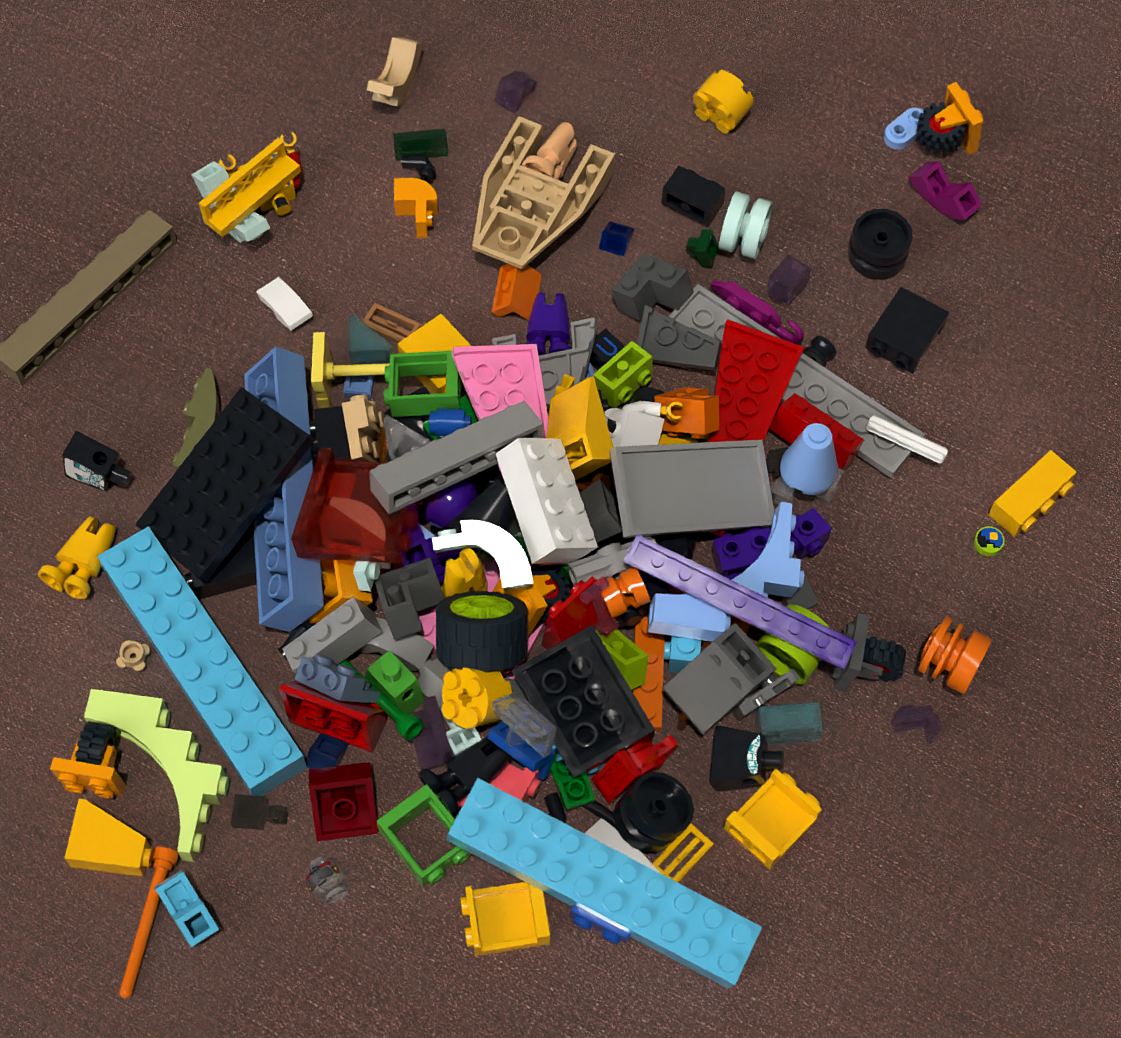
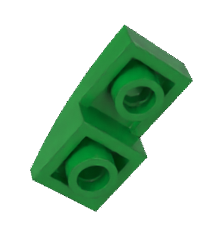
[550,753,596,811]

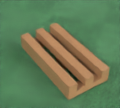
[361,303,423,344]

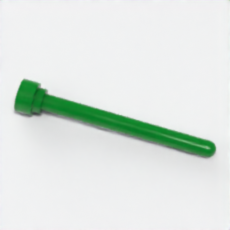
[337,659,424,741]

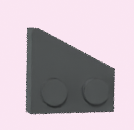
[732,669,800,721]

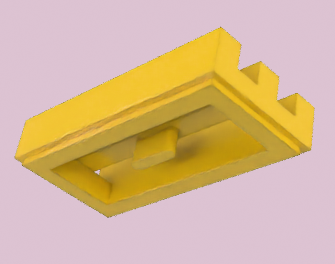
[652,823,714,883]

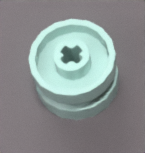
[719,191,773,259]

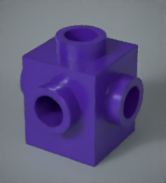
[790,507,832,559]

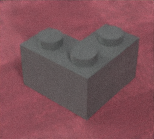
[611,253,694,320]
[374,558,445,639]

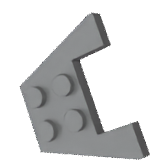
[492,317,598,409]

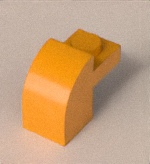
[394,178,438,238]

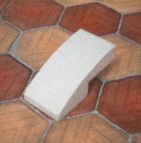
[256,277,313,330]

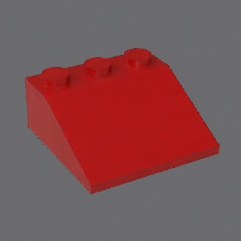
[279,681,387,753]

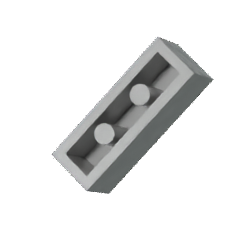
[282,596,383,673]

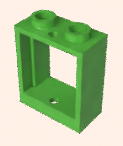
[384,351,461,417]
[376,784,471,887]

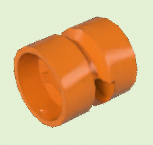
[597,567,651,618]

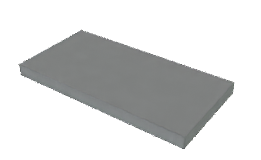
[610,440,774,538]

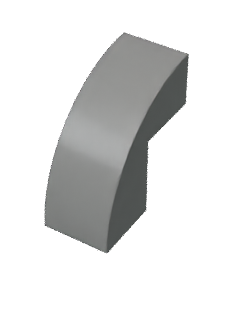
[358,617,434,671]

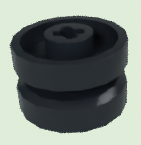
[848,209,913,279]
[613,772,694,853]

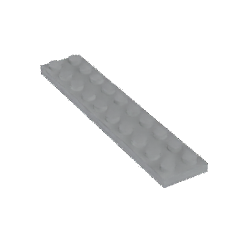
[669,284,925,478]

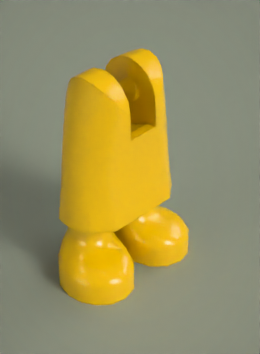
[37,516,116,599]
[441,548,488,598]

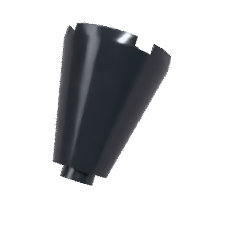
[443,479,515,563]

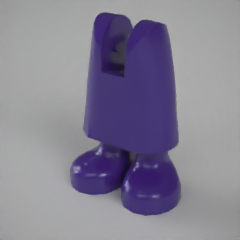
[525,293,572,356]

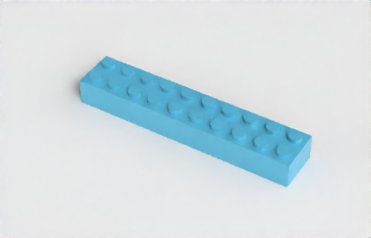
[97,526,307,801]
[446,778,762,988]

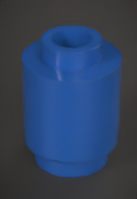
[429,408,472,437]

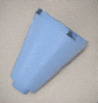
[780,423,838,495]

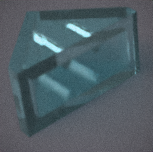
[349,314,394,365]

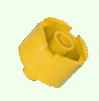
[693,70,754,134]
[442,667,512,729]

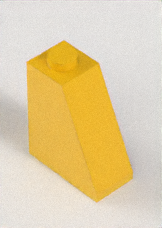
[65,798,154,877]

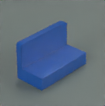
[488,718,555,780]

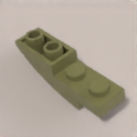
[172,368,220,471]

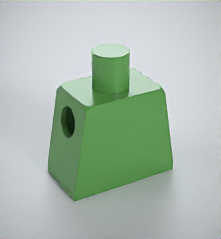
[365,651,425,714]

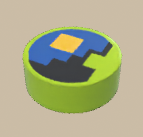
[974,526,1005,557]

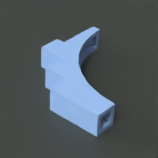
[647,502,804,642]

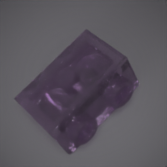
[409,696,451,770]

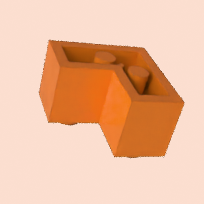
[654,387,719,438]

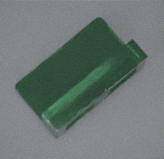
[393,129,448,161]

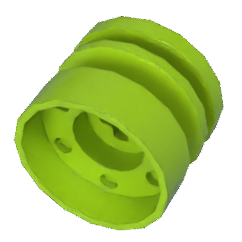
[756,604,830,684]

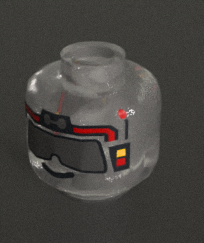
[305,856,351,905]

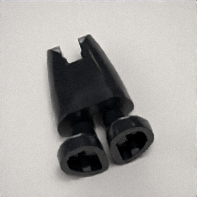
[417,736,512,816]

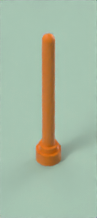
[119,846,179,999]

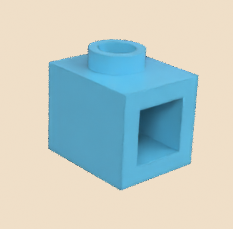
[663,636,701,674]

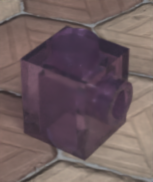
[767,255,811,305]

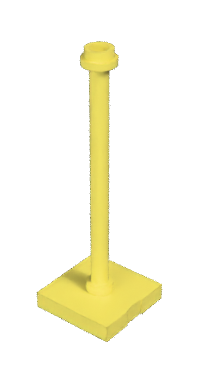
[311,332,390,408]

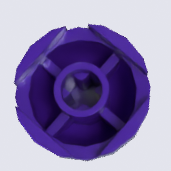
[426,478,478,529]

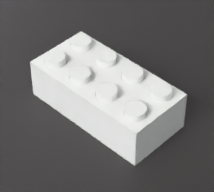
[496,438,598,564]

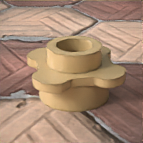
[116,641,150,672]

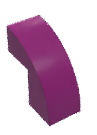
[908,161,982,220]

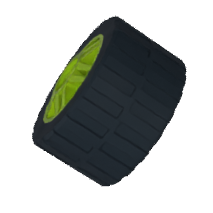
[436,591,528,672]

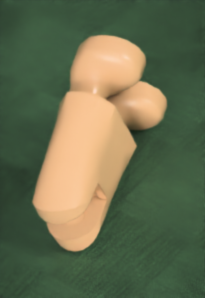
[522,122,578,180]

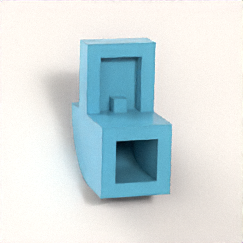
[154,870,219,947]

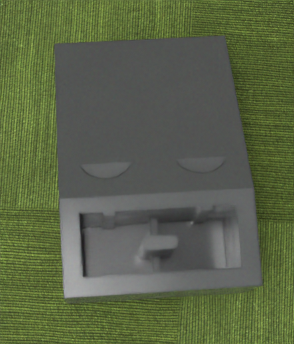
[662,623,777,735]

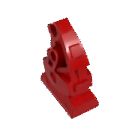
[592,735,679,804]

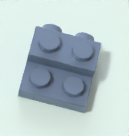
[294,654,380,703]

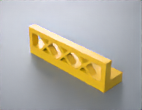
[199,137,301,237]

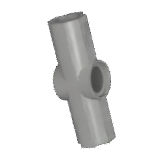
[567,536,656,586]

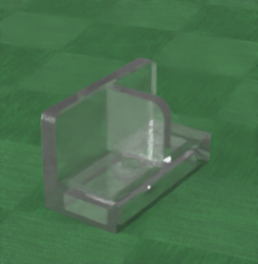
[492,692,557,757]

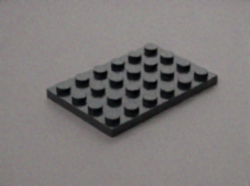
[135,387,315,582]

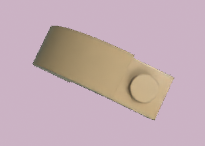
[367,37,423,106]

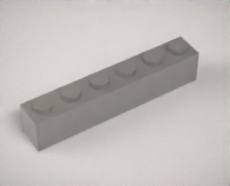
[370,401,544,514]

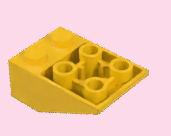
[546,376,614,480]

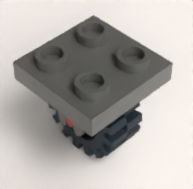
[831,613,906,692]

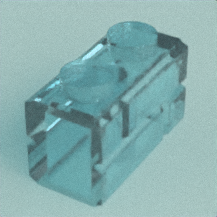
[755,702,823,745]

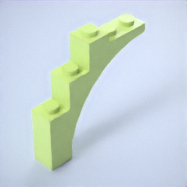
[84,689,229,862]

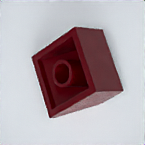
[309,762,378,841]

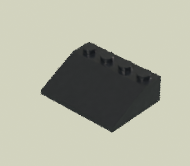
[512,625,655,777]

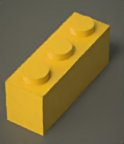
[988,450,1077,537]

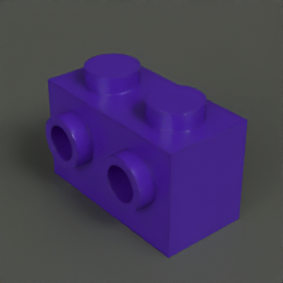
[711,527,771,580]

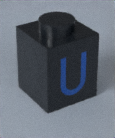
[589,328,625,370]

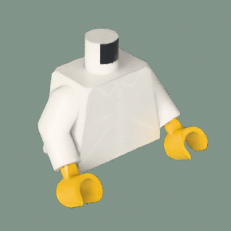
[605,401,683,447]

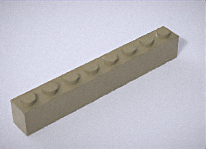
[0,210,177,386]

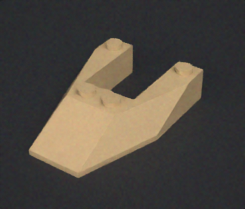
[472,116,615,269]

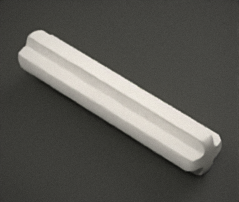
[866,415,948,463]

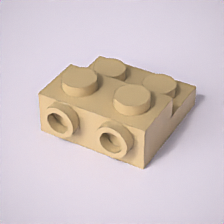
[342,395,387,469]

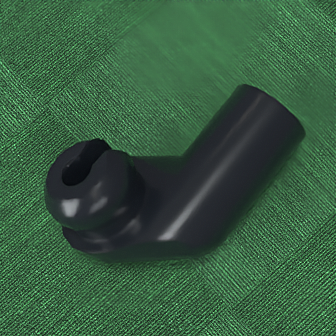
[401,155,436,183]
[544,793,567,823]

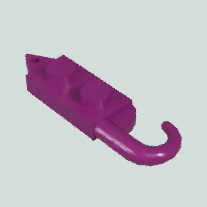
[710,280,804,344]

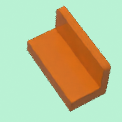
[491,264,542,321]

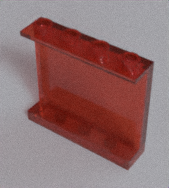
[291,448,424,564]

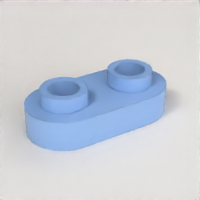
[884,108,923,149]

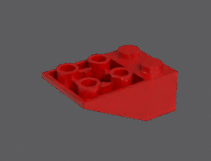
[541,576,611,650]

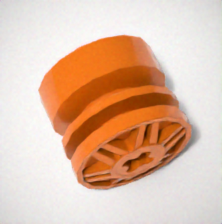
[918,616,993,695]

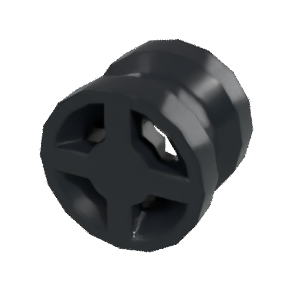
[803,336,836,367]

